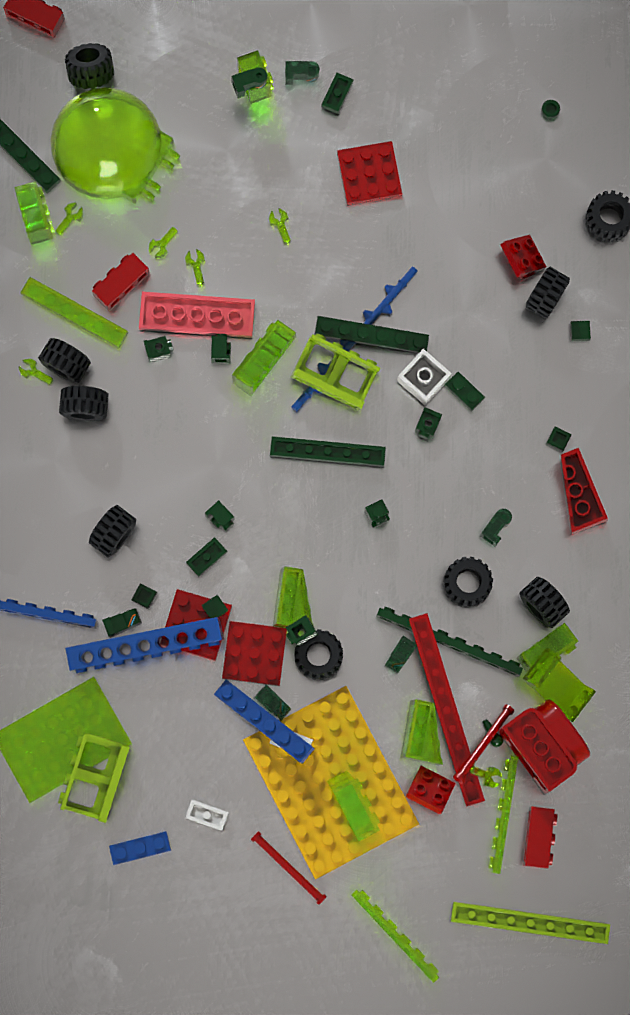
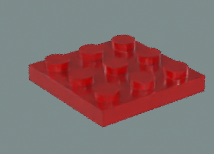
[337,141,402,205]
[160,589,232,661]
[222,621,287,686]

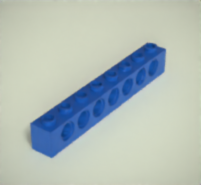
[65,617,224,673]

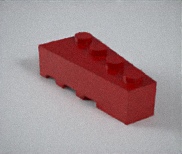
[561,448,608,535]

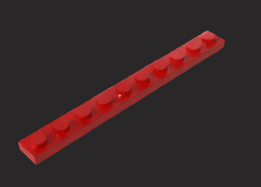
[409,613,485,807]

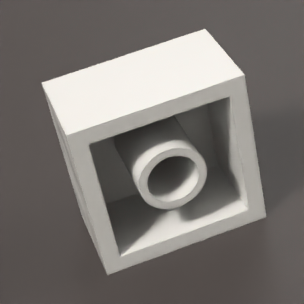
[397,349,452,406]

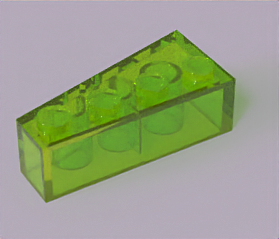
[232,320,296,396]

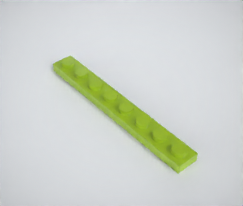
[450,902,610,944]

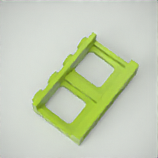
[291,333,380,410]
[58,732,130,823]

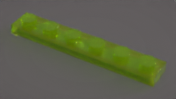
[20,277,128,348]
[488,755,518,874]
[351,890,439,983]

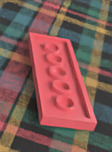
[139,291,255,338]

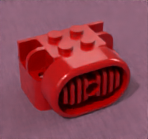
[498,699,590,794]

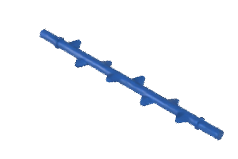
[291,266,418,412]

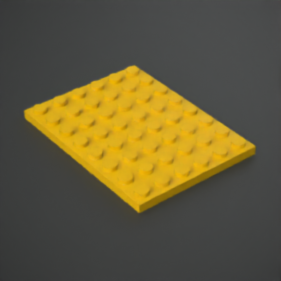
[243,686,419,880]

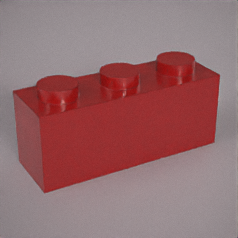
[3,0,65,38]
[92,253,150,311]
[523,806,558,869]

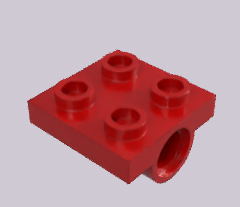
[500,235,547,280]
[406,765,456,815]

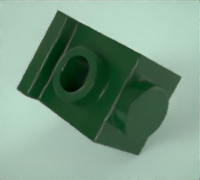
[211,334,231,363]
[144,335,173,363]
[415,407,442,439]
[364,499,390,528]
[205,500,235,531]
[286,615,319,646]

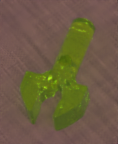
[55,202,83,235]
[269,208,291,244]
[149,227,178,258]
[185,249,205,285]
[19,359,53,384]
[470,766,502,788]

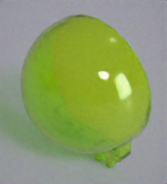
[50,87,180,204]

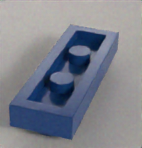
[109,831,171,865]

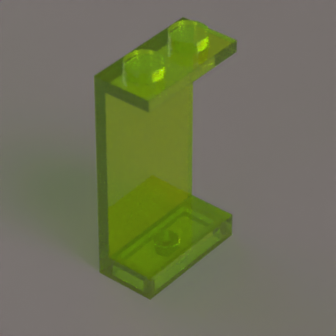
[522,648,596,722]

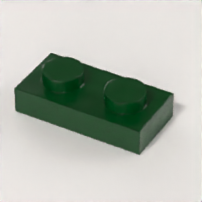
[321,72,354,114]
[445,372,485,412]
[186,537,228,577]

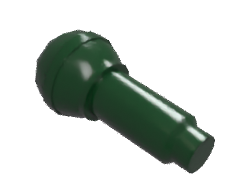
[483,719,504,747]

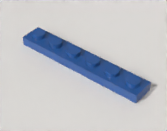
[0,599,98,629]
[214,679,314,764]

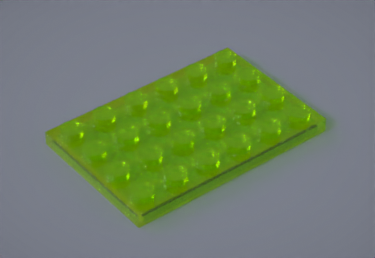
[0,677,132,803]

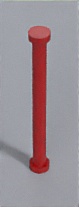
[453,704,514,784]
[251,831,327,905]

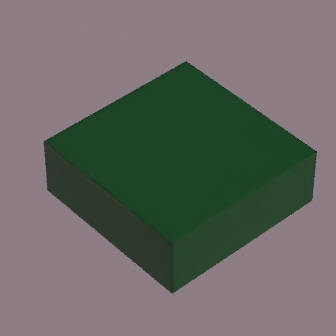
[570,321,591,341]
[546,426,572,452]
[131,583,158,610]
[201,595,228,618]

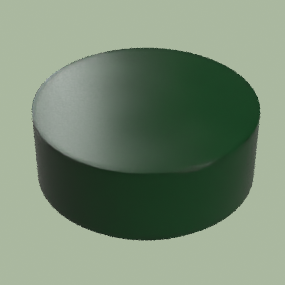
[541,100,560,119]

